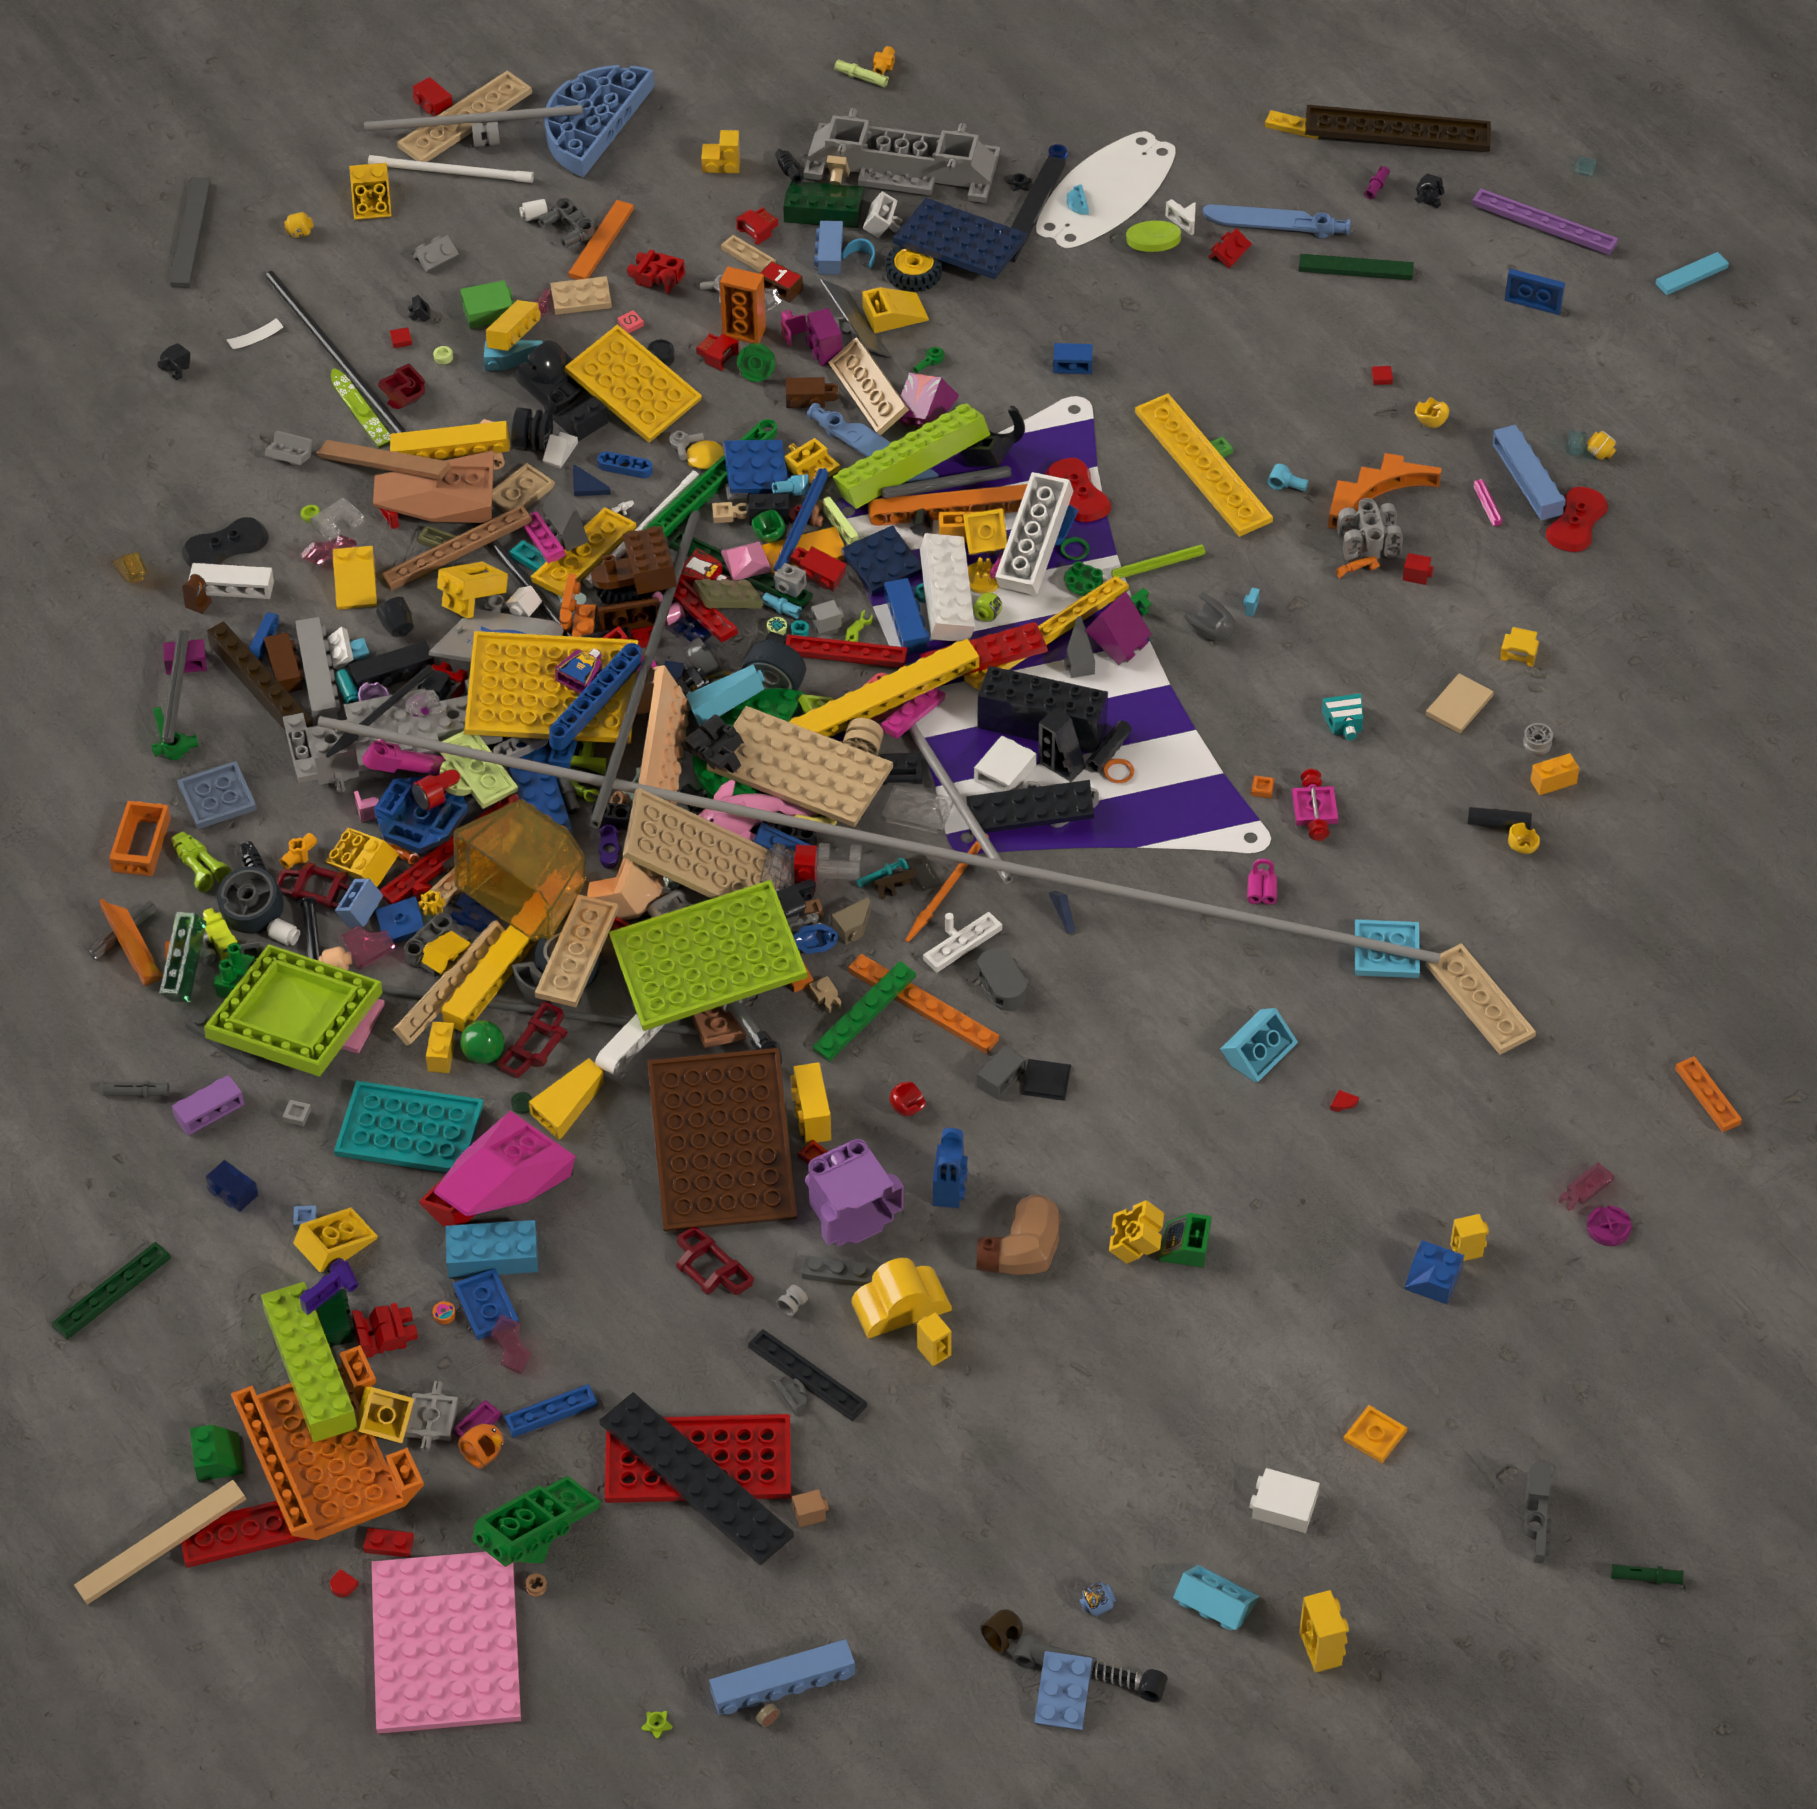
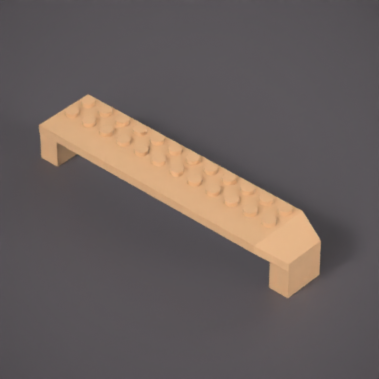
[587,665,691,920]

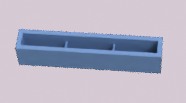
[1493,425,1565,520]
[709,1639,855,1715]

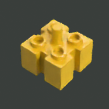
[1109,1200,1164,1264]

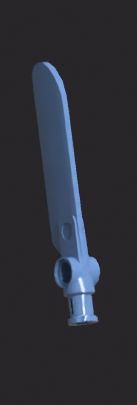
[1203,204,1351,238]
[807,403,939,483]

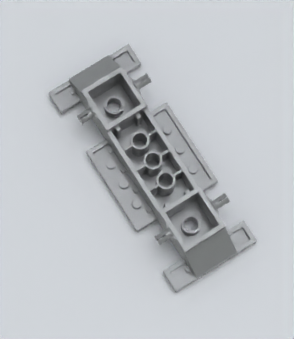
[803,108,1000,203]
[283,680,503,793]

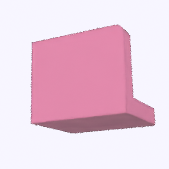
[354,791,379,822]

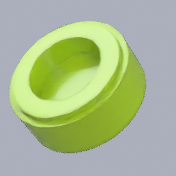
[300,505,321,523]

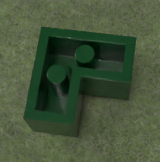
[316,1288,355,1347]

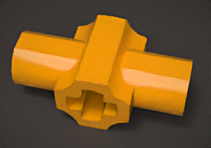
[873,46,895,75]
[280,833,317,869]

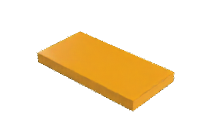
[761,526,845,575]

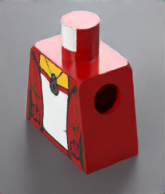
[680,548,729,588]

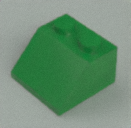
[190,1424,244,1482]

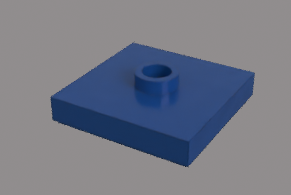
[375,896,424,946]

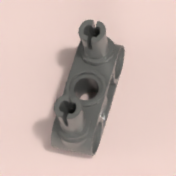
[538,198,595,249]
[404,913,471,977]

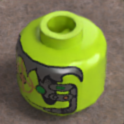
[973,592,1003,622]

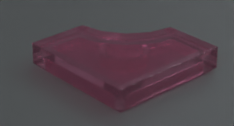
[341,926,397,969]

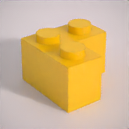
[701,130,740,173]

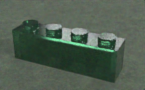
[159,912,207,1002]

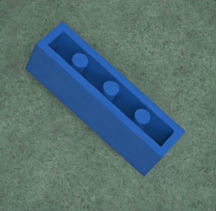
[884,578,930,654]

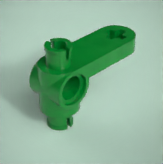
[151,706,199,760]

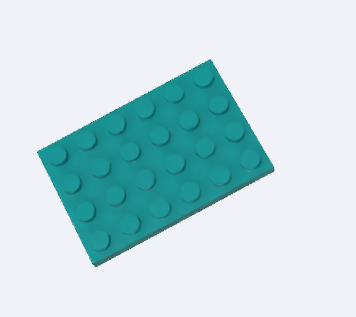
[334,1080,484,1173]

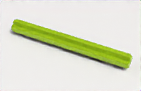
[1111,544,1206,578]

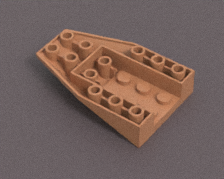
[373,450,494,523]

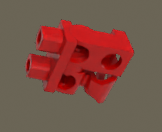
[627,249,686,295]

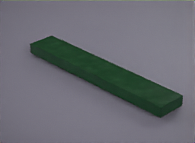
[1299,254,1414,280]
[52,1241,171,1340]

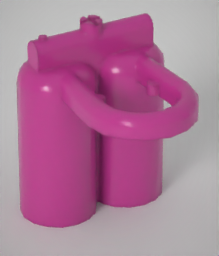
[1247,859,1277,905]

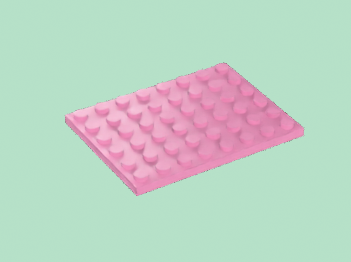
[372,1552,521,1734]

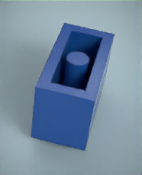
[1053,343,1093,374]

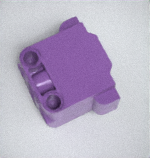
[805,1139,904,1247]

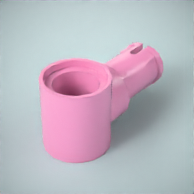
[651,592,685,626]

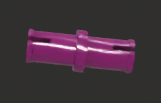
[1364,166,1390,200]

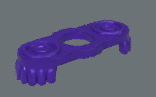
[599,824,620,869]

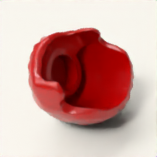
[889,1081,926,1117]

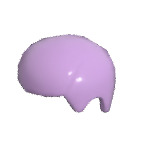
[358,682,389,701]

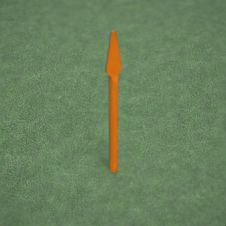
[905,833,989,942]

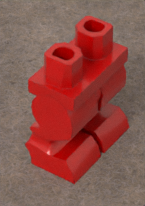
[352,1303,418,1358]

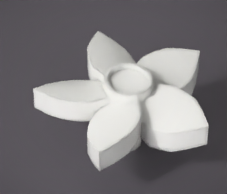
[611,500,634,515]

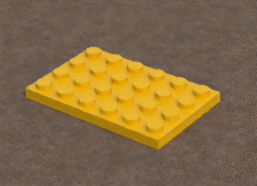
[564,324,702,443]

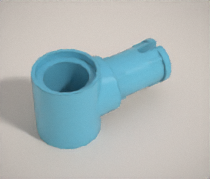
[1267,464,1309,492]
[772,474,809,496]

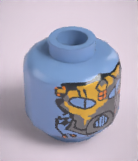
[1079,1581,1116,1617]

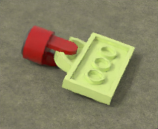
[412,731,518,811]

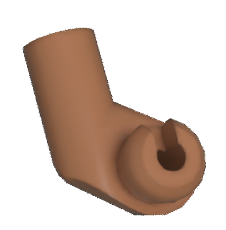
[810,501,824,527]

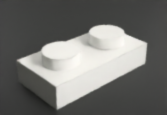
[327,627,354,670]

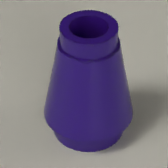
[328,1258,359,1292]

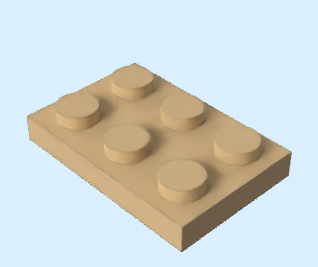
[550,276,612,315]

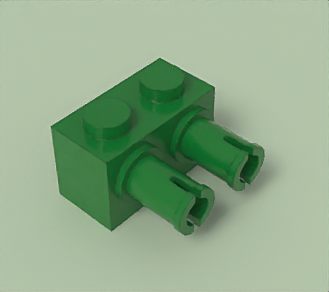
[213,943,255,998]

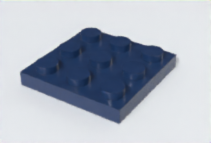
[841,525,922,595]

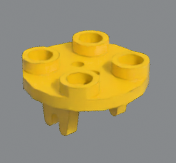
[968,557,999,593]

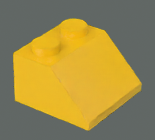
[358,1387,414,1443]

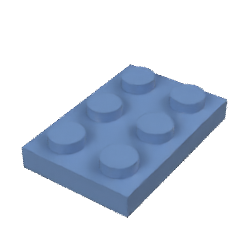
[1034,1651,1093,1731]

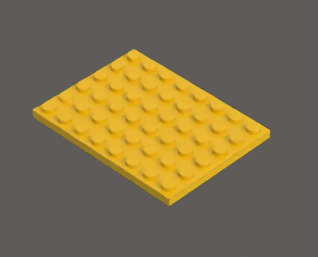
[464,631,638,743]

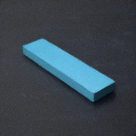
[1655,252,1729,295]

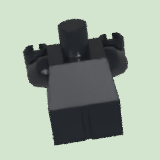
[1415,173,1445,208]
[157,343,191,380]

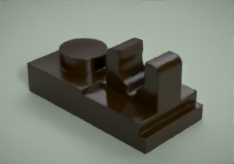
[871,869,917,900]

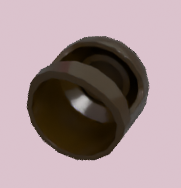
[980,1609,1023,1655]

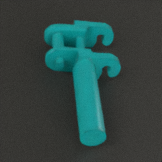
[856,858,909,888]

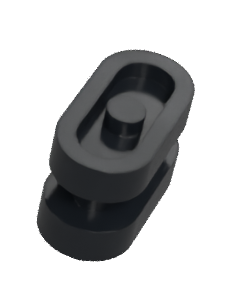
[675,666,711,698]

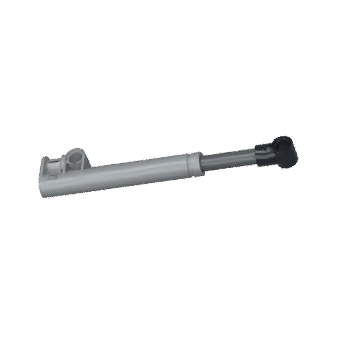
[648,889,783,1064]

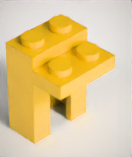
[437,562,508,618]

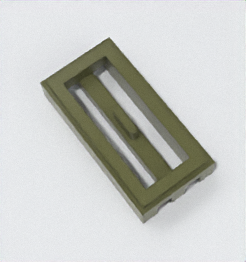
[417,525,457,548]

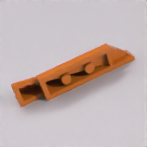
[100,899,164,987]

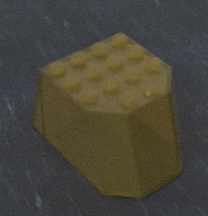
[454,799,585,941]

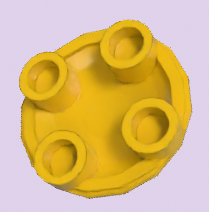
[687,440,724,470]

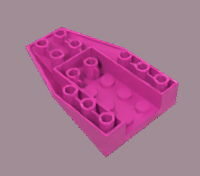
[434,1111,576,1216]

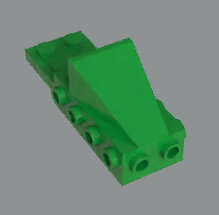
[471,1475,601,1567]

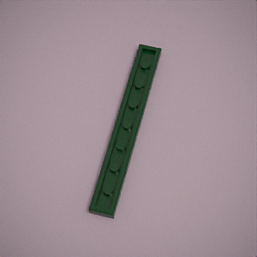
[669,531,813,610]

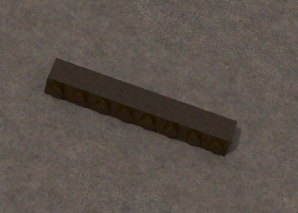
[207,621,313,732]

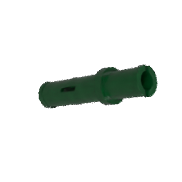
[1611,1564,1684,1585]

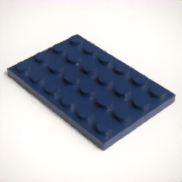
[893,198,1027,280]

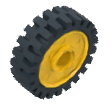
[886,246,942,293]

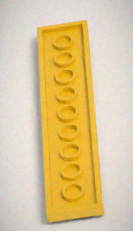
[1135,393,1273,537]

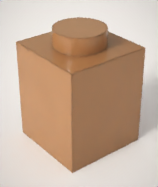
[792,1489,829,1528]

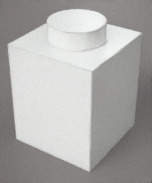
[505,586,542,617]

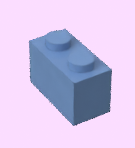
[335,879,383,927]

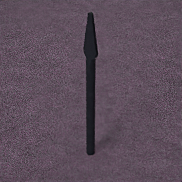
[326,665,434,758]

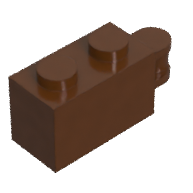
[786,377,839,408]

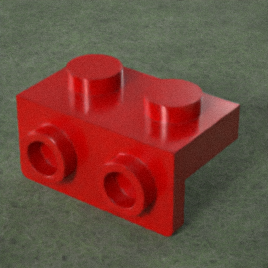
[1208,228,1252,269]

